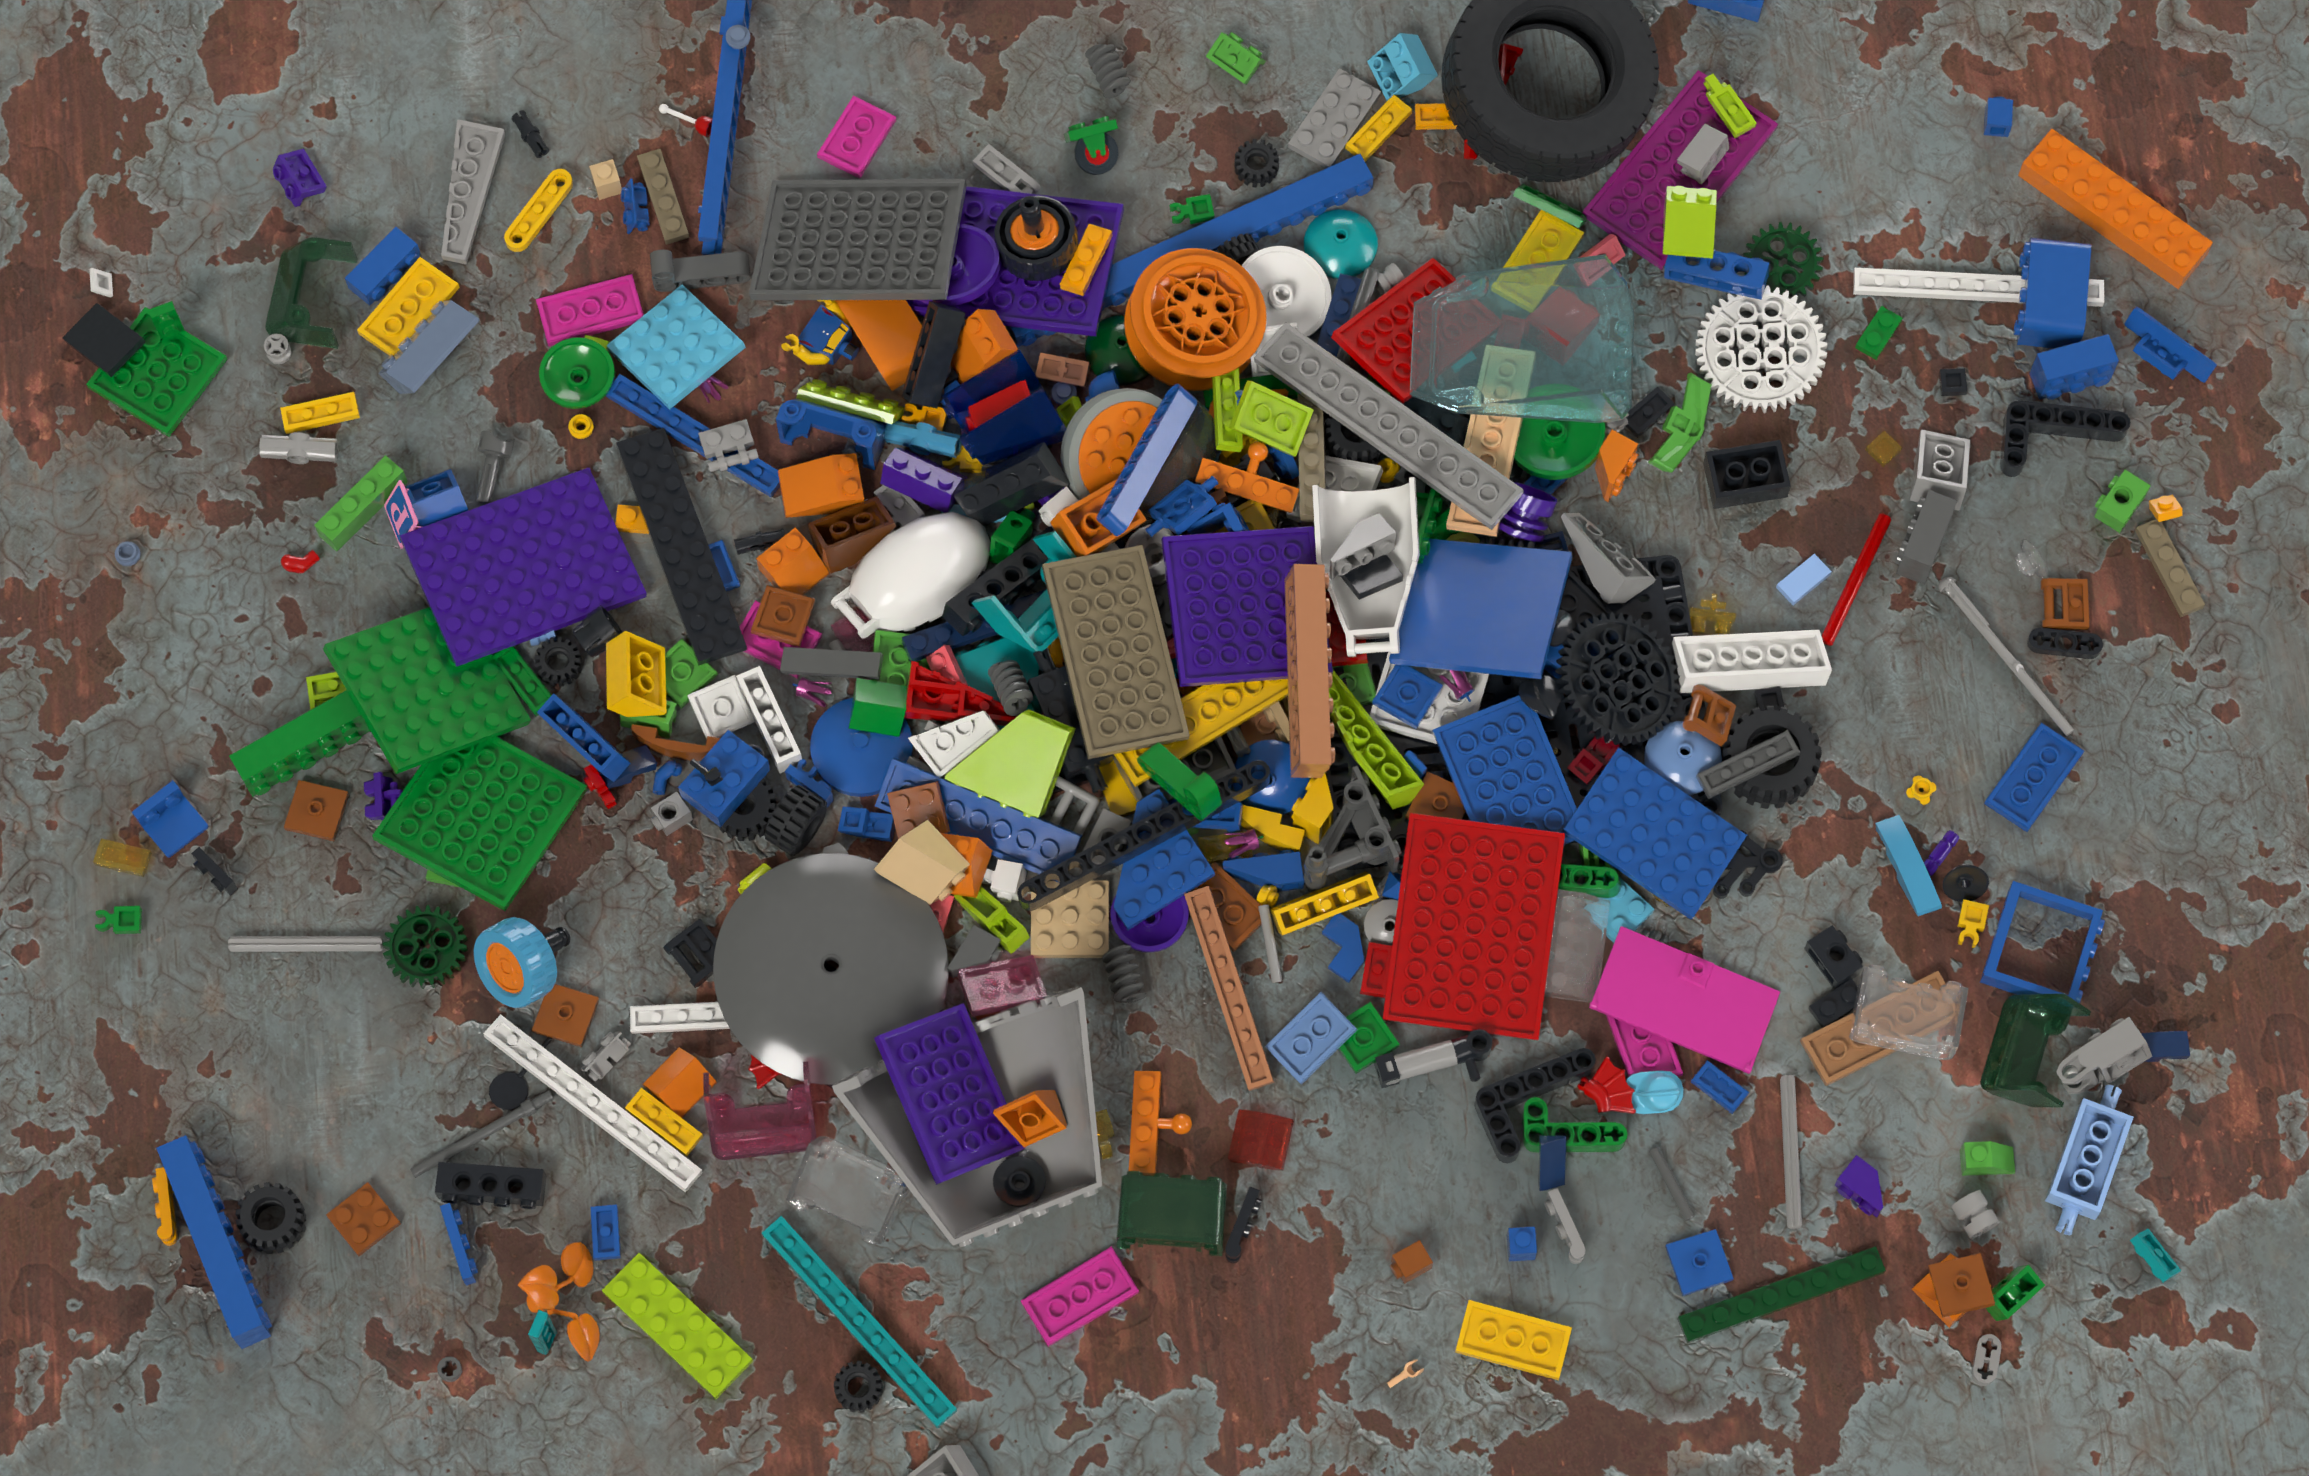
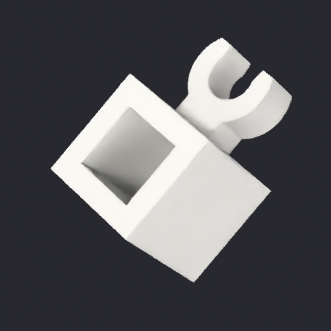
[982,859,1027,902]

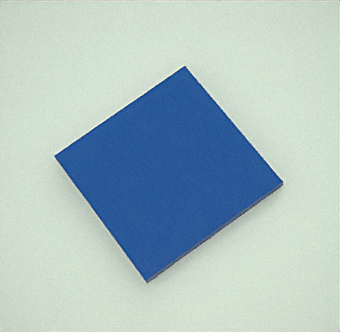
[1389,539,1572,679]

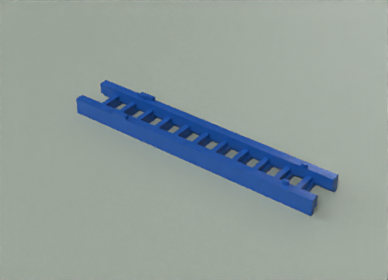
[698,0,752,256]

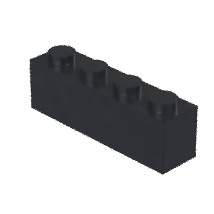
[902,301,965,409]

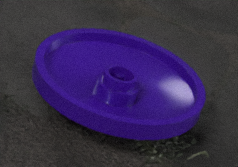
[919,224,1001,306]

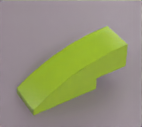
[954,887,1030,954]

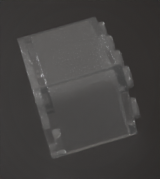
[1849,965,1969,1060]

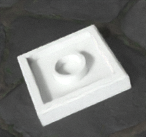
[687,675,755,740]

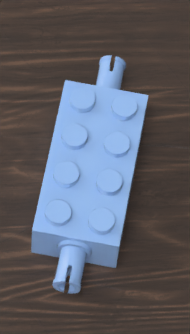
[2045,1085,2134,1235]

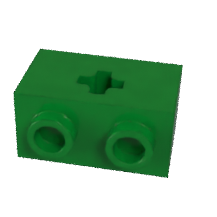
[1986,1264,2045,1321]

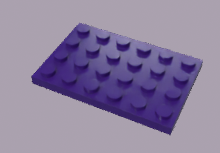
[874,1003,1026,1185]

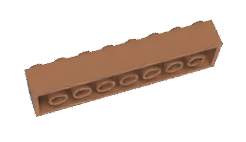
[1284,564,1335,778]

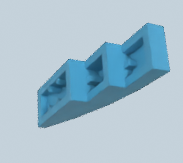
[1875,815,1942,916]

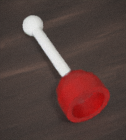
[659,104,713,137]

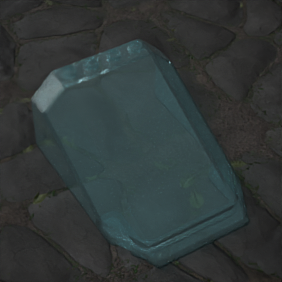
[1410,254,1634,423]

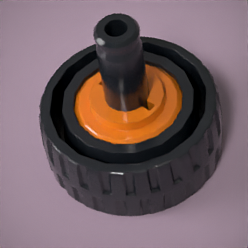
[994,196,1079,281]

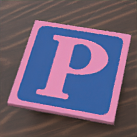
[384,480,422,549]

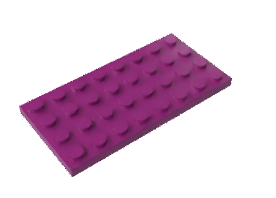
[1582,70,1778,270]

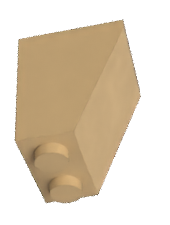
[874,820,970,905]

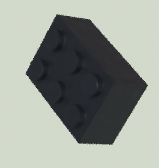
[1703,440,1791,509]

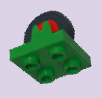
[1064,116,1119,175]

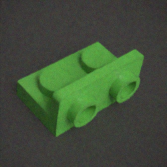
[1206,32,1266,85]

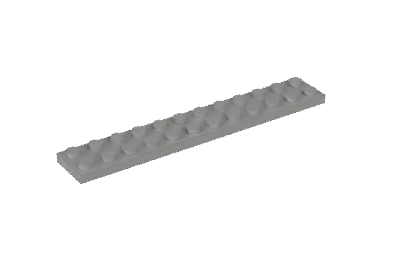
[1254,322,1523,530]

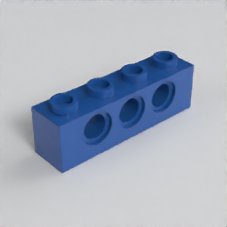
[1664,249,1769,300]
[537,693,631,782]

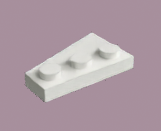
[908,711,1000,778]

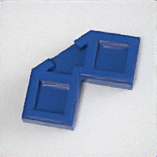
[1322,913,1364,983]

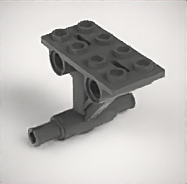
[1304,766,1401,893]

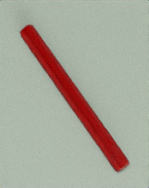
[1821,513,1891,646]

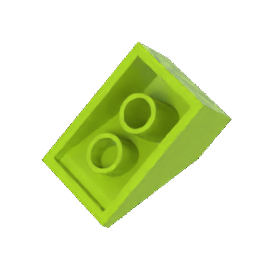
[1663,186,1717,259]

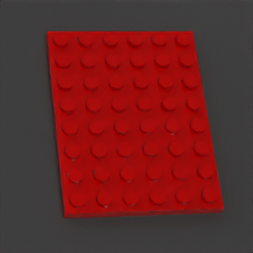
[1383,813,1565,1041]

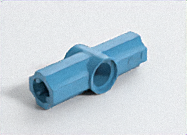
[884,421,962,458]

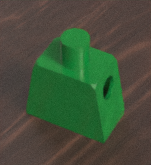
[989,508,1035,565]

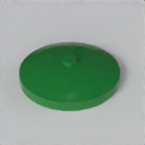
[1513,384,1605,480]

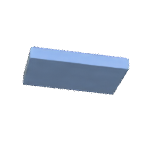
[1265,992,1358,1084]

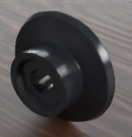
[1942,864,1989,902]

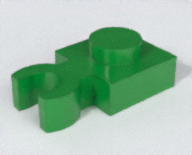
[1169,194,1215,224]
[95,906,142,934]

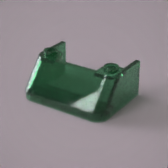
[265,237,357,349]
[1980,994,2091,1107]

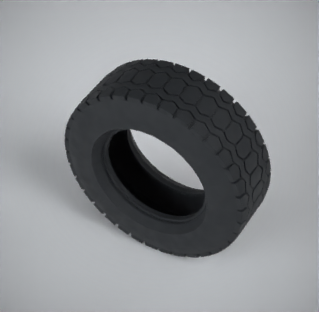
[1441,0,1659,182]

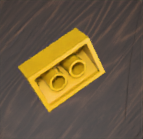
[606,631,667,717]

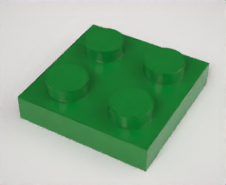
[1339,1002,1400,1074]

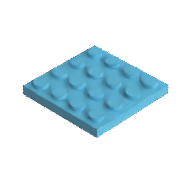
[607,285,746,410]

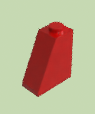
[965,380,1034,439]

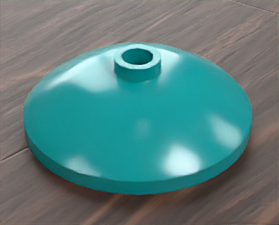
[1304,209,1378,279]

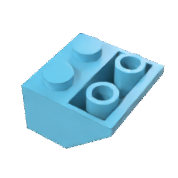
[1367,33,1438,101]

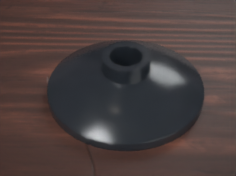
[993,1156,1046,1207]

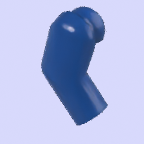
[652,760,682,795]

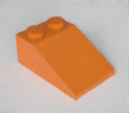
[951,309,1019,395]
[778,453,864,518]
[1050,479,1147,557]

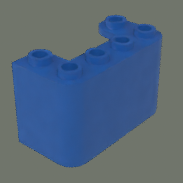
[2013,237,2091,349]

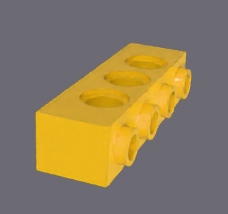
[1269,871,1379,935]

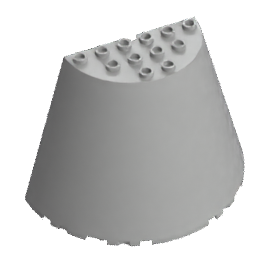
[832,987,1102,1247]

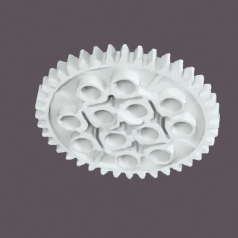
[1695,286,1827,413]

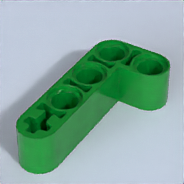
[1137,742,1222,821]
[1557,864,1621,898]
[1522,1097,1628,1152]

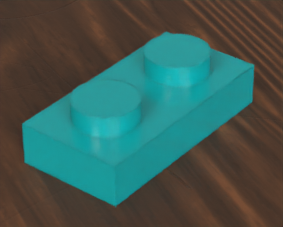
[2130,1229,2181,1283]

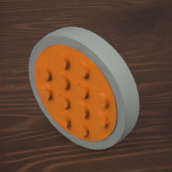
[1061,388,1191,519]

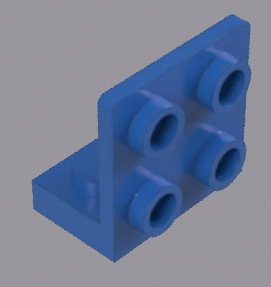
[1187,502,1250,535]
[132,780,209,858]

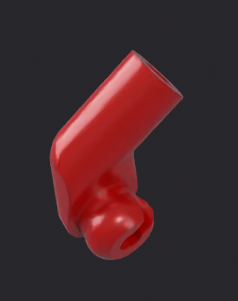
[281,550,320,574]

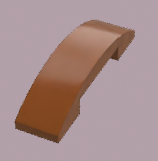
[631,724,720,761]

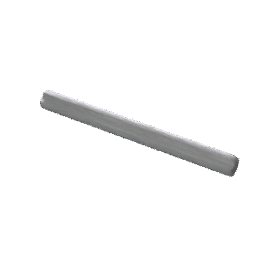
[228,936,383,952]
[1780,1075,1802,1229]

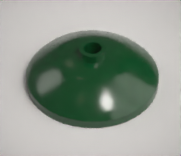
[1085,315,1150,385]

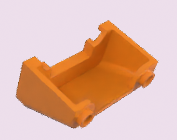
[835,300,922,391]

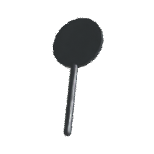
[489,1037,552,1110]

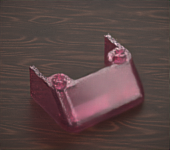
[703,1061,817,1160]

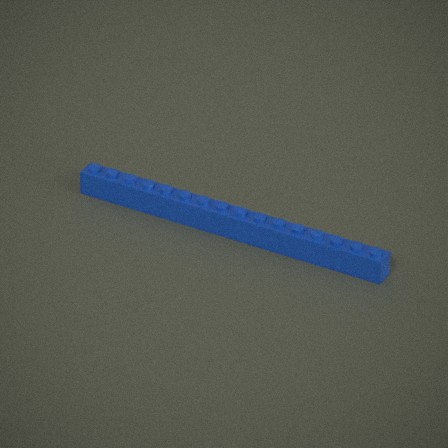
[1006,154,1373,347]

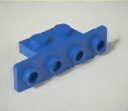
[2124,307,2217,383]

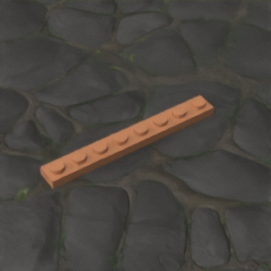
[1184,886,1274,1091]

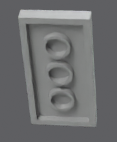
[1288,68,1381,169]

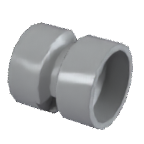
[1951,1190,2000,1239]

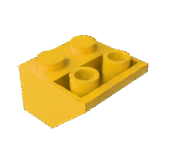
[1291,774,1334,845]

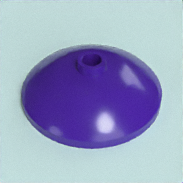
[1111,895,1189,952]

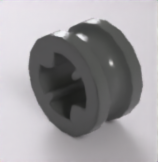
[437,1357,462,1382]

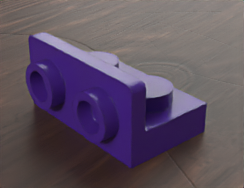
[273,149,327,207]

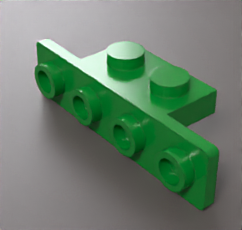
[1416,488,1442,564]

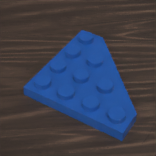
[1114,789,1215,930]

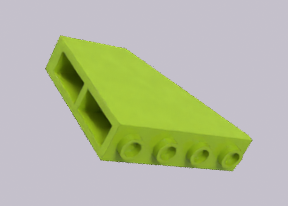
[944,709,1076,818]

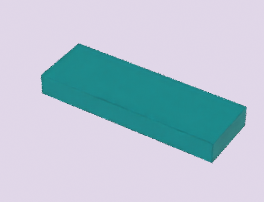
[528,1310,557,1355]

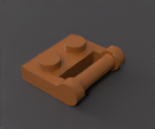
[2041,578,2089,630]
[1683,685,1736,746]

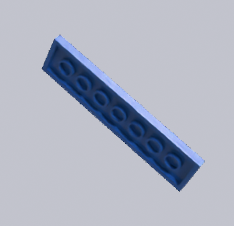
[875,758,1083,883]

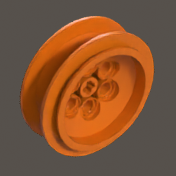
[1124,248,1266,391]

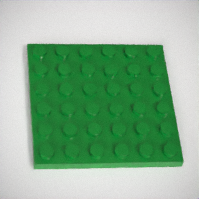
[323,607,531,774]
[372,737,588,911]

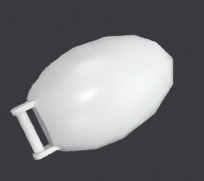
[831,512,991,638]

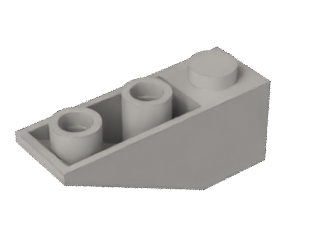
[1329,513,1396,580]

